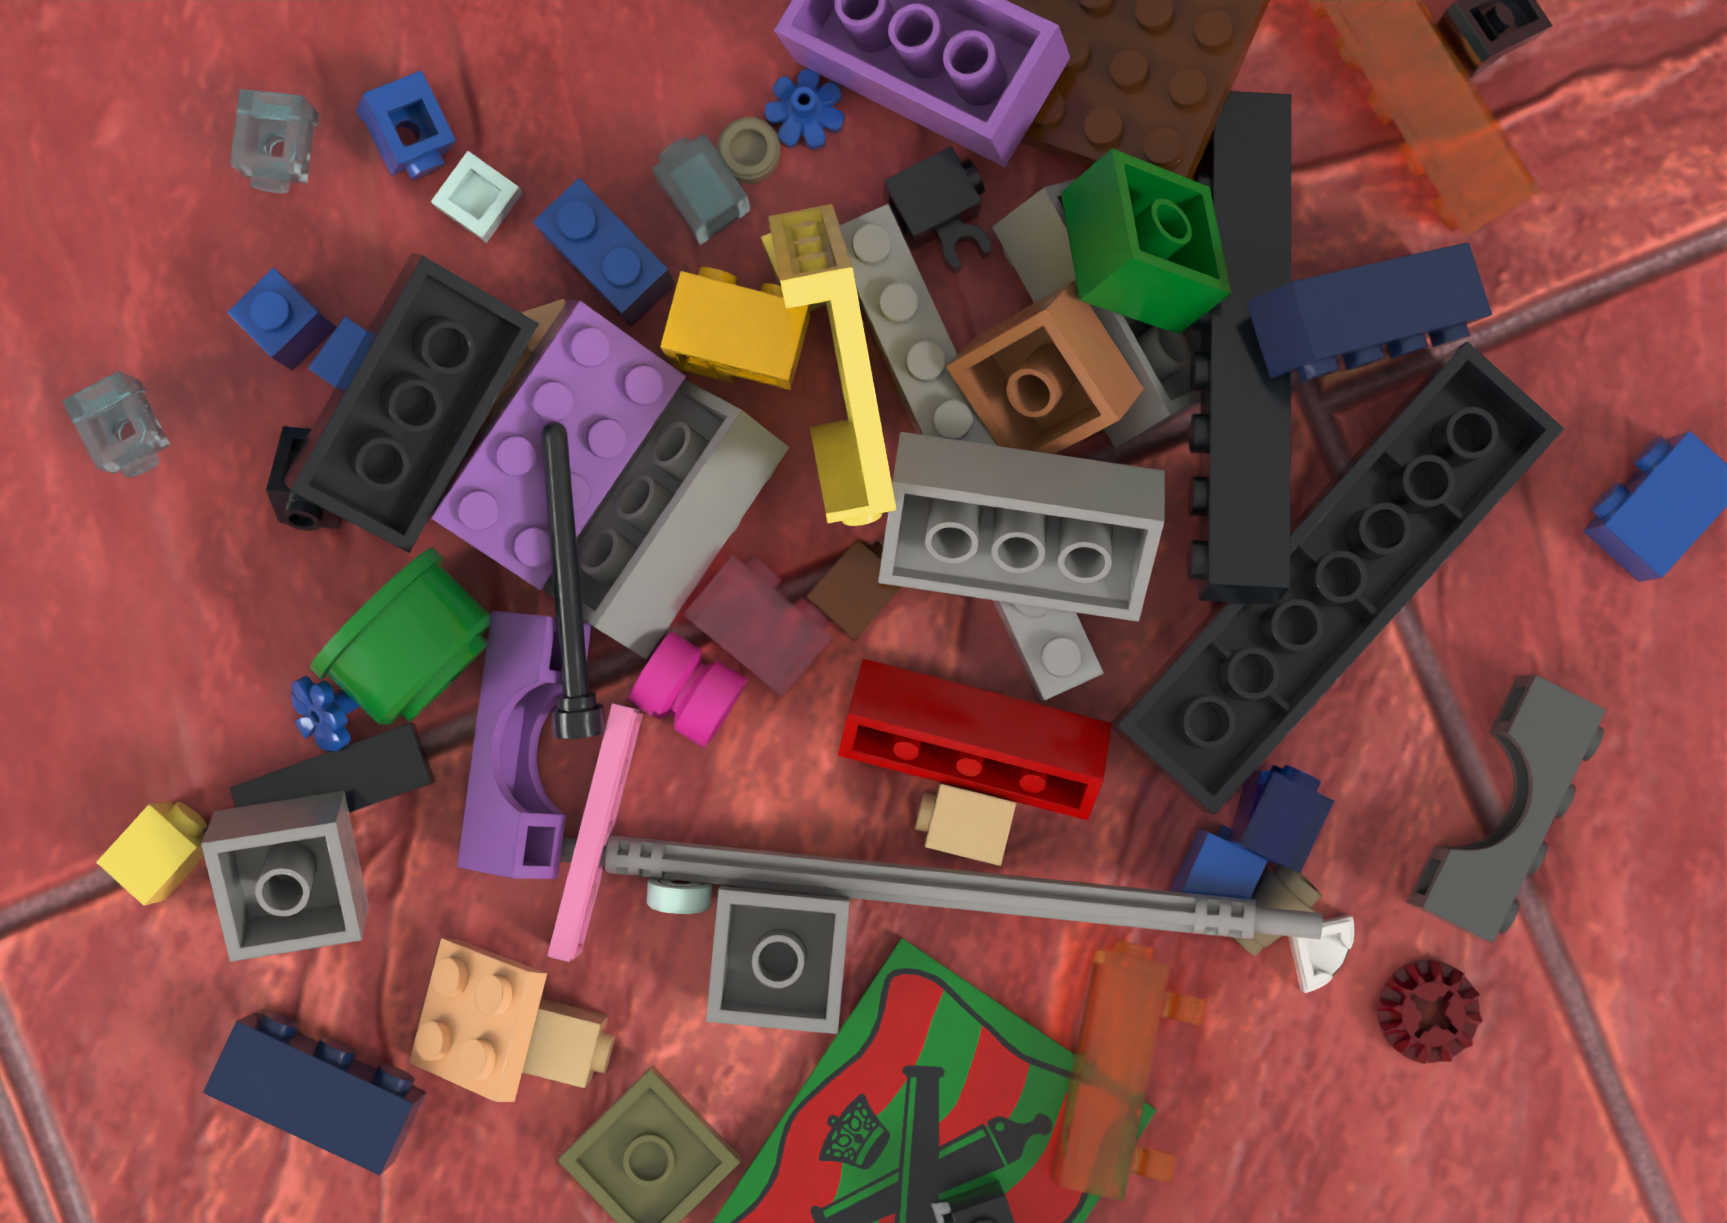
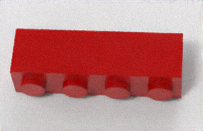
[837,659,1112,821]

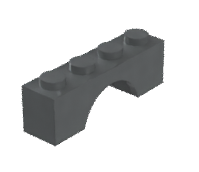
[1406,675,1606,943]

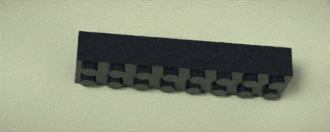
[1111,341,1565,815]

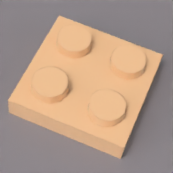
[409,938,547,1102]

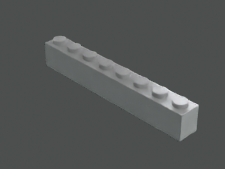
[839,204,1104,701]

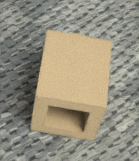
[915,782,1016,866]
[522,998,615,1088]

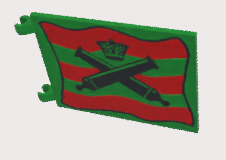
[712,937,1157,1223]

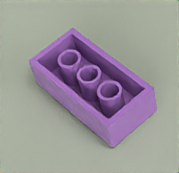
[774,0,1071,168]
[430,300,686,590]

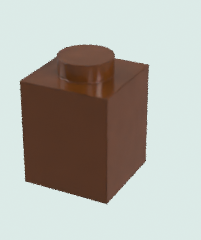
[806,539,903,641]

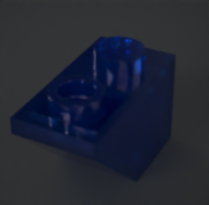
[1228,765,1334,873]

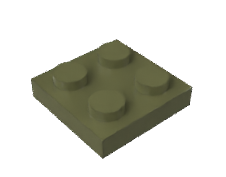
[557,1065,742,1223]

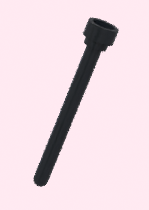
[541,421,605,739]

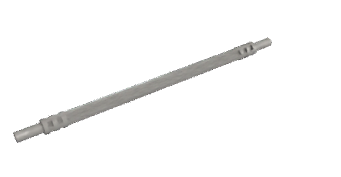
[560,835,1323,939]

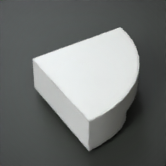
[1288,914,1354,993]

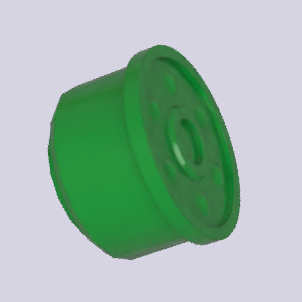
[309,547,491,725]

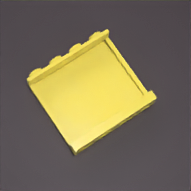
[768,204,896,526]

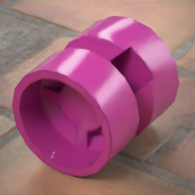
[628,631,748,748]

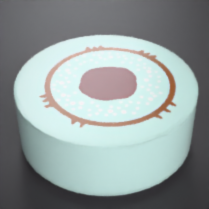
[647,878,712,914]

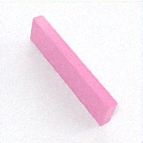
[547,703,644,962]

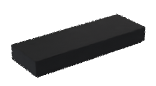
[230,723,435,813]

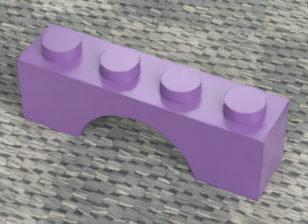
[457,611,591,879]

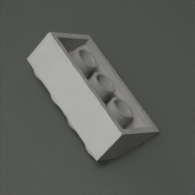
[992,178,1202,449]
[542,379,790,659]
[878,432,1165,622]

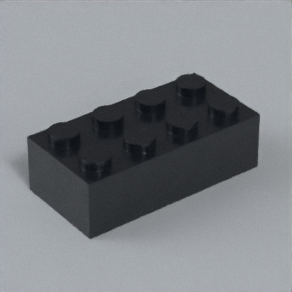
[283,253,539,553]

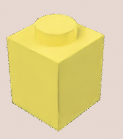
[96,802,207,906]

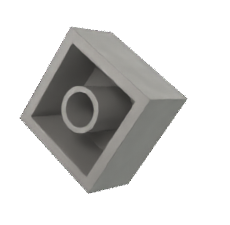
[201,791,369,962]
[706,885,850,1034]

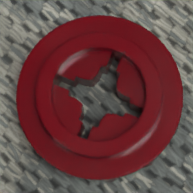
[1377,960,1483,1064]

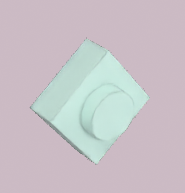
[431,151,523,243]

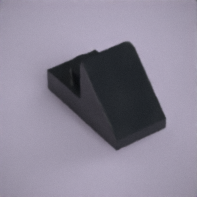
[1433,0,1553,82]

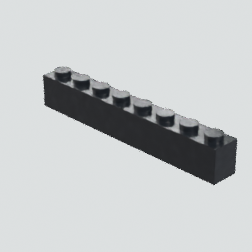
[1187,91,1292,605]

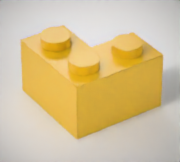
[660,267,811,390]

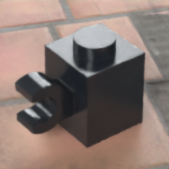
[883,145,991,274]

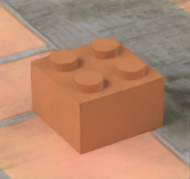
[945,280,1144,454]

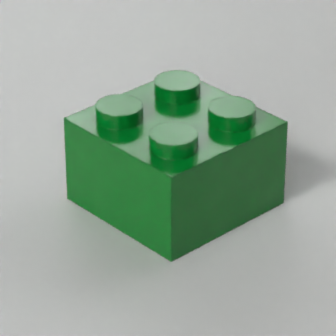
[1061,148,1232,334]

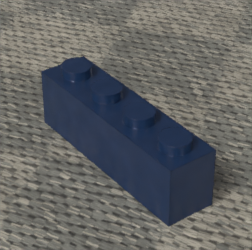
[1246,242,1492,383]

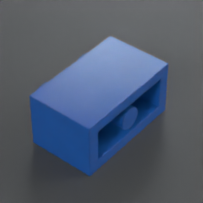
[533,178,675,328]
[1583,431,1727,582]

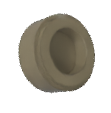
[717,117,781,185]

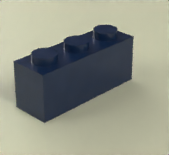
[203,1010,427,1176]

